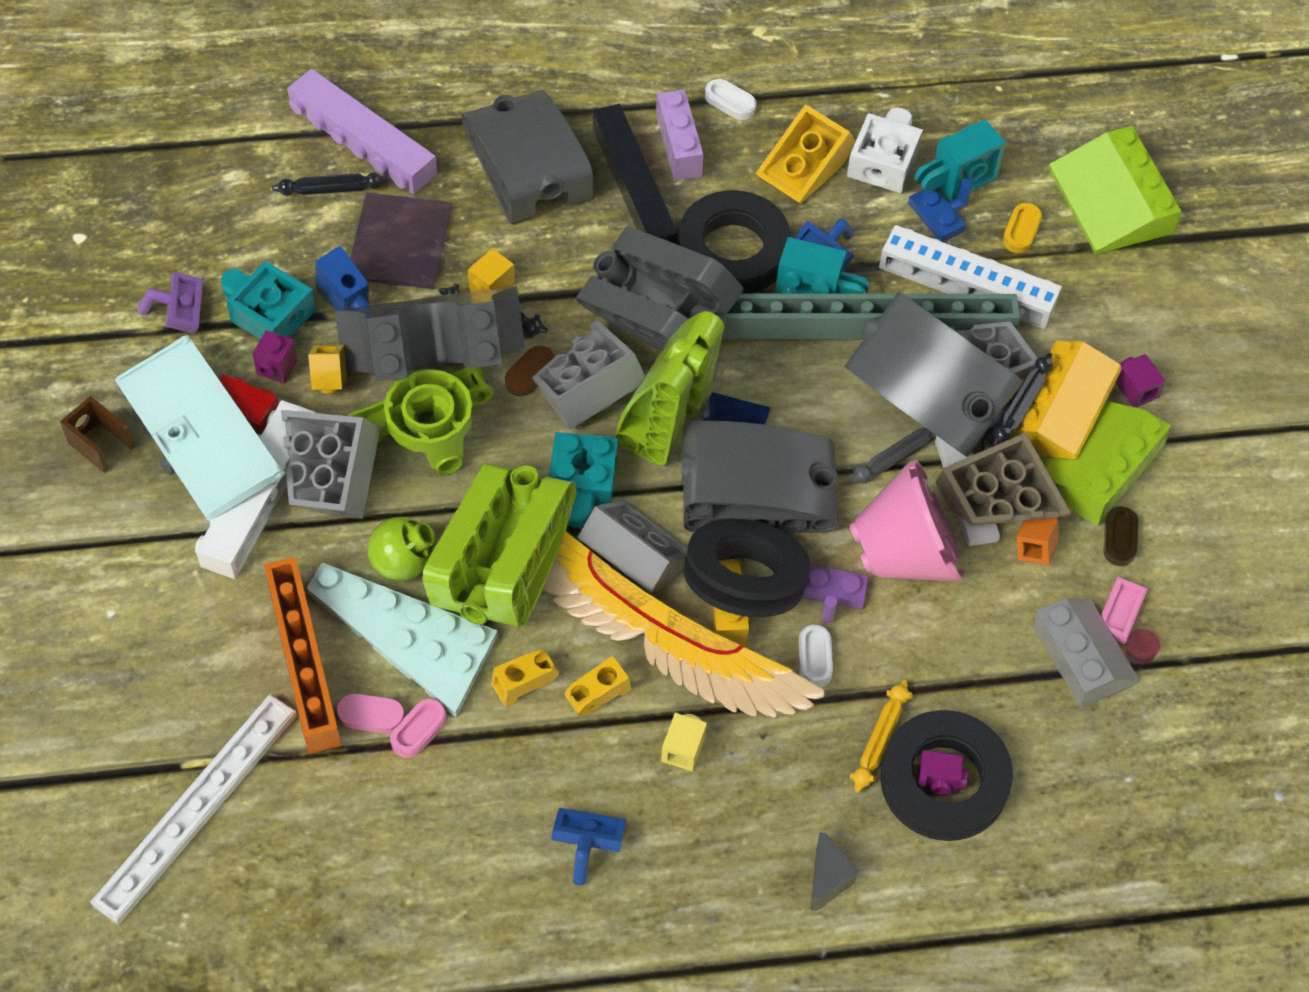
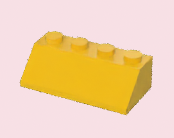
[1011,340,1122,460]

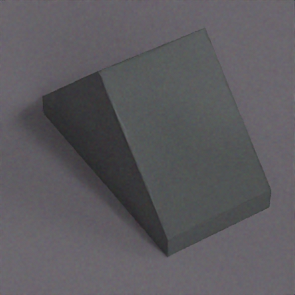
[810,832,858,911]

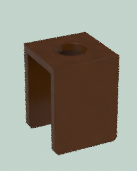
[60,396,135,473]

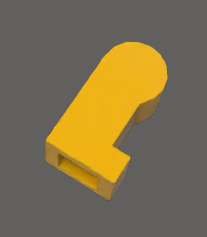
[491,649,559,708]
[564,655,632,717]

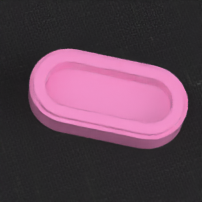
[337,694,404,734]
[390,699,447,758]

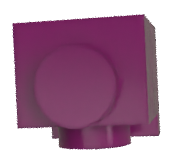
[917,750,968,796]

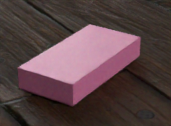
[1101,577,1148,645]

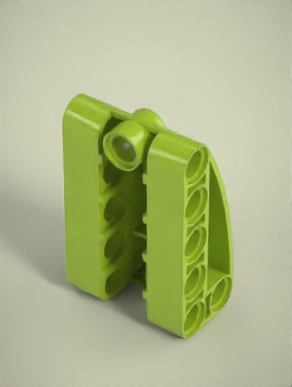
[614,311,724,466]
[422,463,576,628]

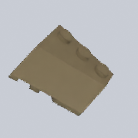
[935,433,1072,525]

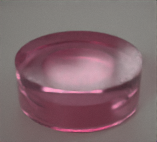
[1125,629,1160,663]

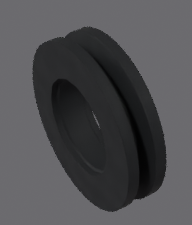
[678,190,791,294]
[683,518,810,617]
[880,710,1013,841]

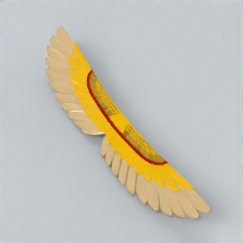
[542,531,826,718]

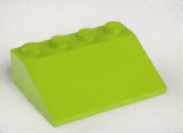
[1048,126,1182,255]
[1039,401,1171,527]

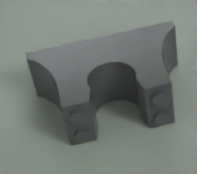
[335,286,525,381]

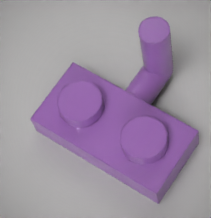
[137,271,203,334]
[803,564,868,623]

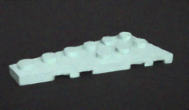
[307,563,498,718]

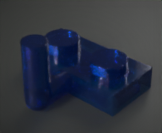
[703,392,771,425]

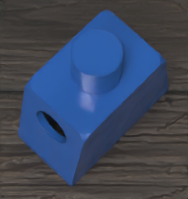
[315,246,370,310]

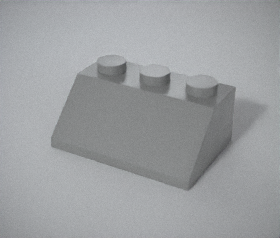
[577,500,688,593]
[1033,598,1140,708]

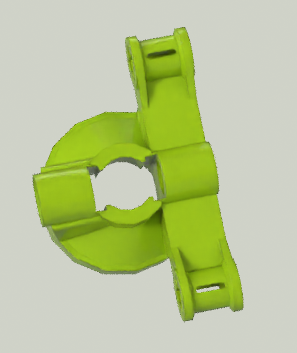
[347,367,494,476]

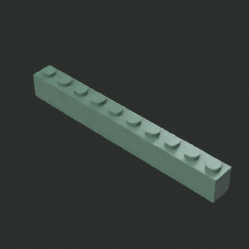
[722,294,1020,339]

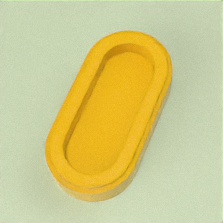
[1003,203,1042,253]

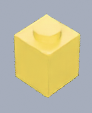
[661,713,707,772]

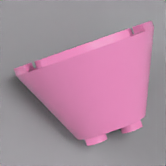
[850,459,965,582]

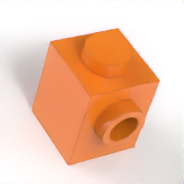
[1017,517,1059,565]

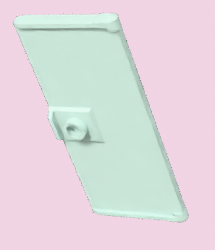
[115,335,285,521]

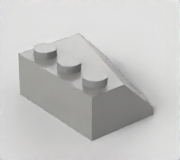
[532,319,645,430]
[281,410,381,519]

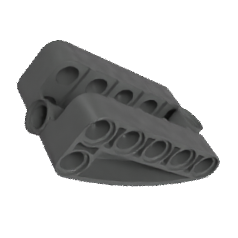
[462,90,593,223]
[576,226,743,351]
[844,291,1024,457]
[682,420,839,533]

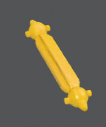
[850,680,913,793]

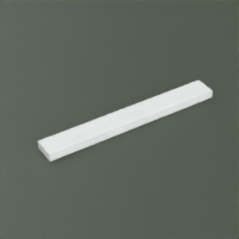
[90,694,297,925]

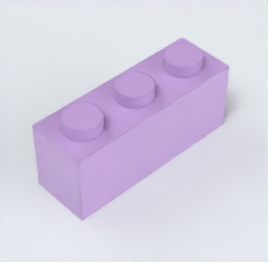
[656,89,703,181]

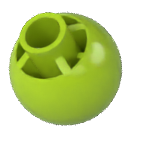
[367,517,436,581]

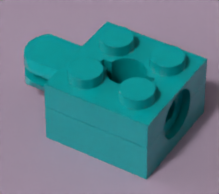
[914,119,1006,201]
[775,237,870,294]
[221,261,316,339]
[549,432,618,528]

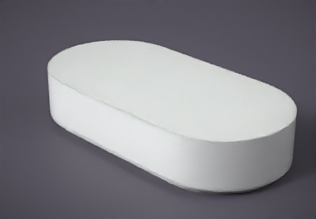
[705,79,756,120]
[798,625,833,688]

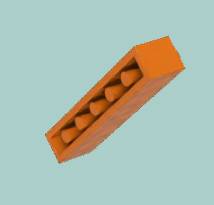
[264,557,342,754]

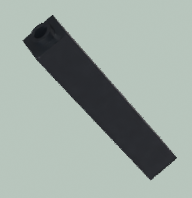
[593,103,678,244]

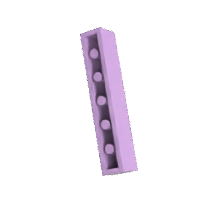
[287,69,438,195]

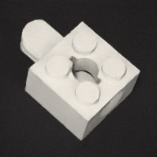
[847,108,923,193]

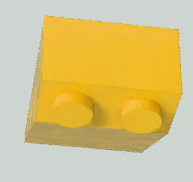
[755,104,856,204]

